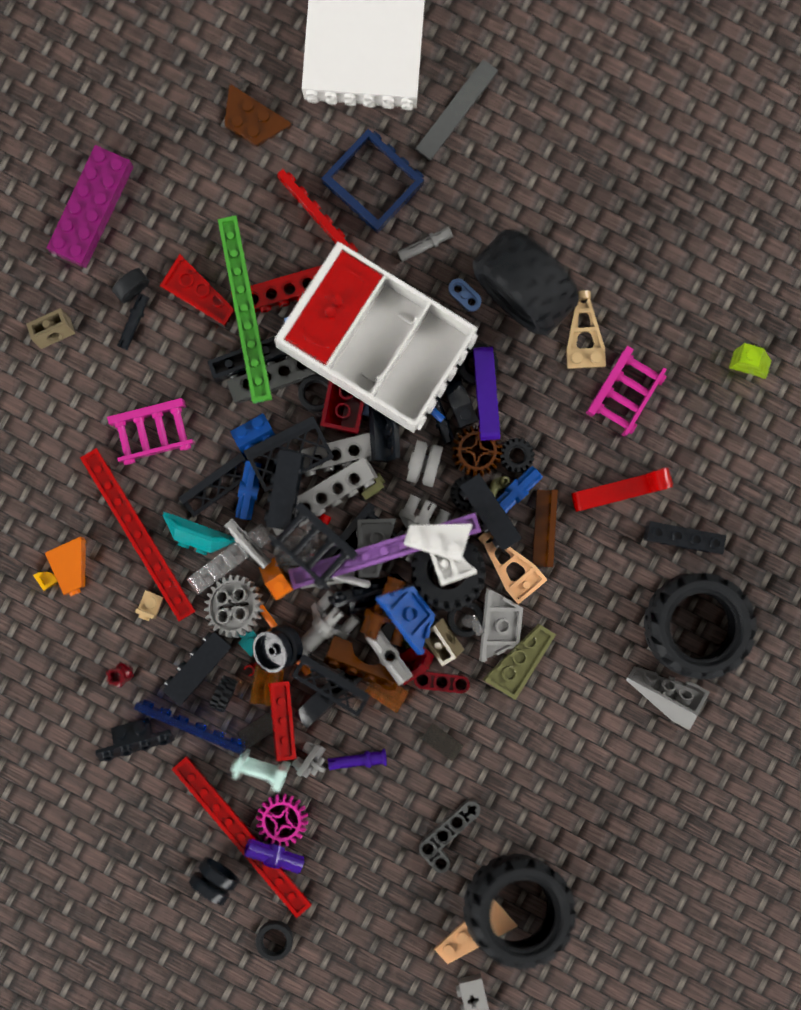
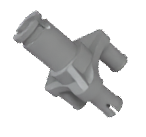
[399,494,451,563]
[301,590,361,657]

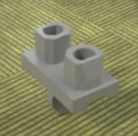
[292,742,326,778]

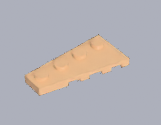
[434,899,518,964]

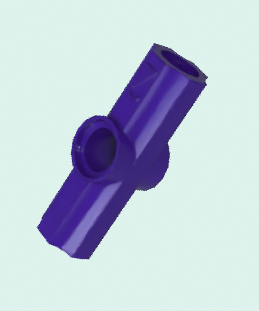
[244,839,304,874]

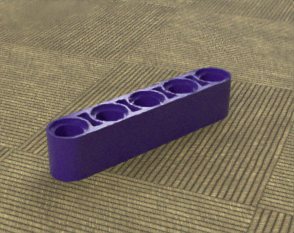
[473,346,500,441]

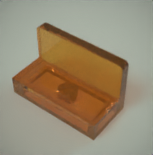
[250,665,284,706]
[365,683,409,713]

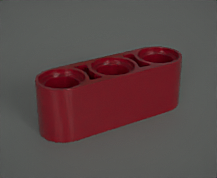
[414,671,470,693]

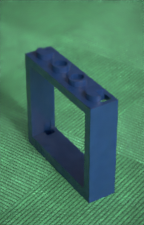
[321,129,424,234]

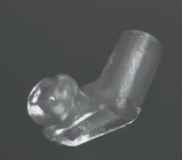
[462,615,485,636]

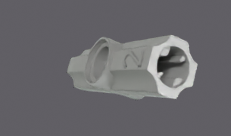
[366,629,413,686]

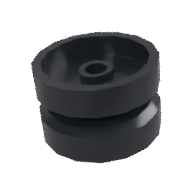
[253,625,303,673]
[189,857,240,905]

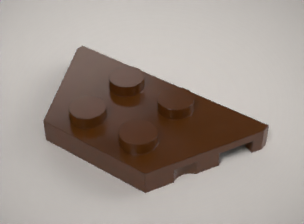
[224,84,292,147]

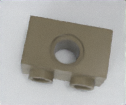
[26,308,75,349]
[425,618,464,666]

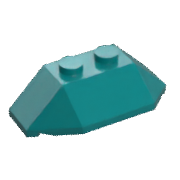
[163,512,236,555]

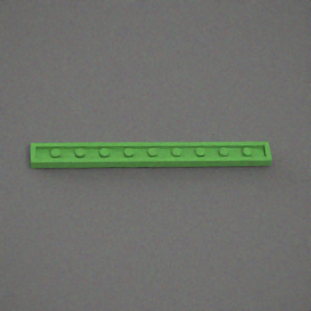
[218,215,272,404]

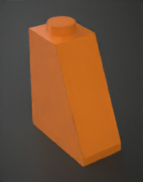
[45,537,86,597]
[259,557,294,600]

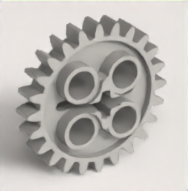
[204,575,264,638]

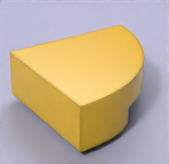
[33,572,57,591]

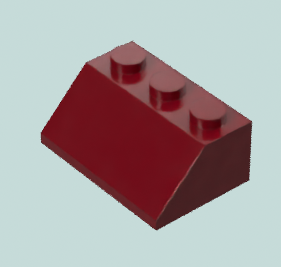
[320,381,364,435]

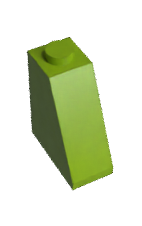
[729,343,772,379]

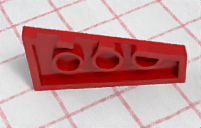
[160,254,235,326]

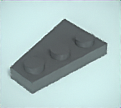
[357,518,396,578]

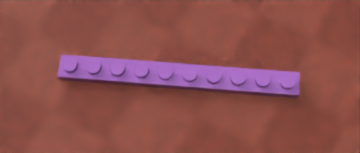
[288,513,481,590]

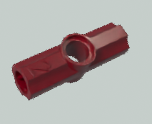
[106,662,134,688]

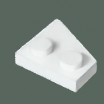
[430,553,477,586]

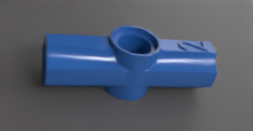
[235,461,262,520]
[497,466,543,513]

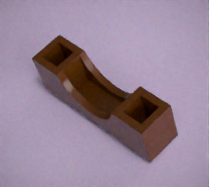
[323,635,406,691]

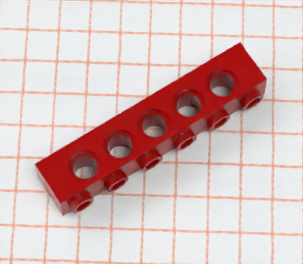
[231,265,322,313]

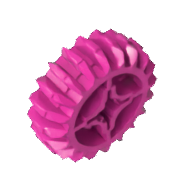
[256,793,308,847]

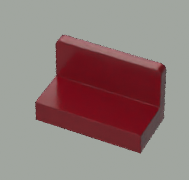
[399,646,434,686]

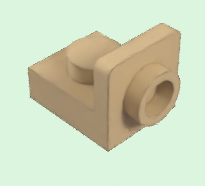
[135,590,164,621]

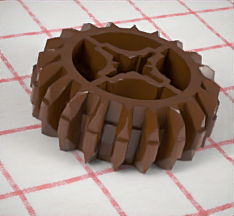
[451,425,503,477]

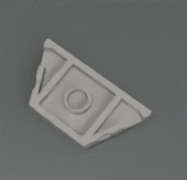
[479,588,523,662]

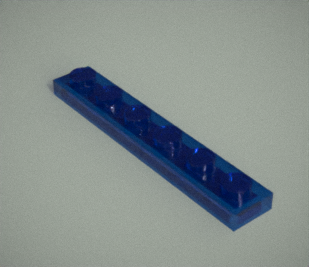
[134,699,246,755]

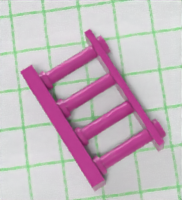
[586,346,667,436]
[107,398,195,465]

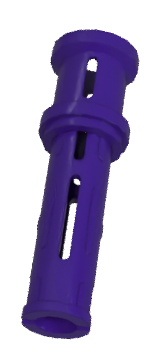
[328,748,387,771]

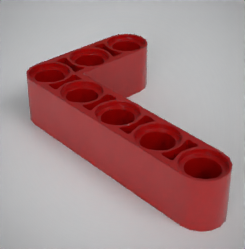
[571,468,674,512]

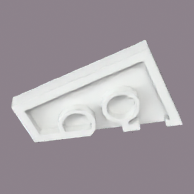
[404,524,472,562]

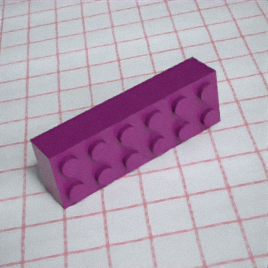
[47,145,134,268]

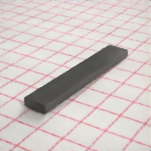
[415,59,498,162]

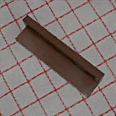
[532,490,558,567]

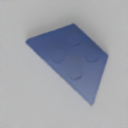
[375,586,435,655]

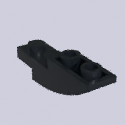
[294,670,363,729]

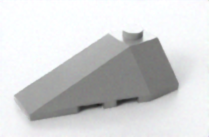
[626,666,710,730]

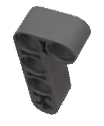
[419,798,480,873]

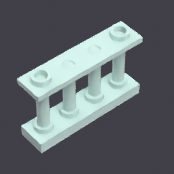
[231,749,291,792]

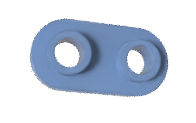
[448,279,481,312]

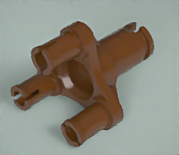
[360,576,406,646]

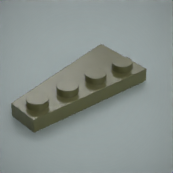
[482,624,556,700]

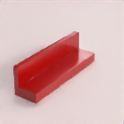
[269,680,296,762]

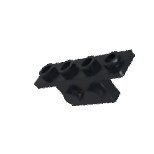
[328,574,404,614]
[95,718,175,761]

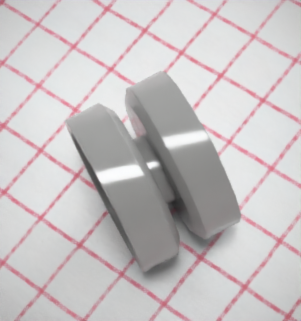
[406,440,443,488]

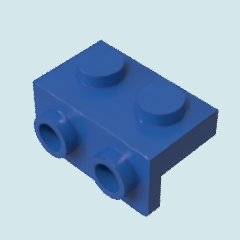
[230,413,275,457]

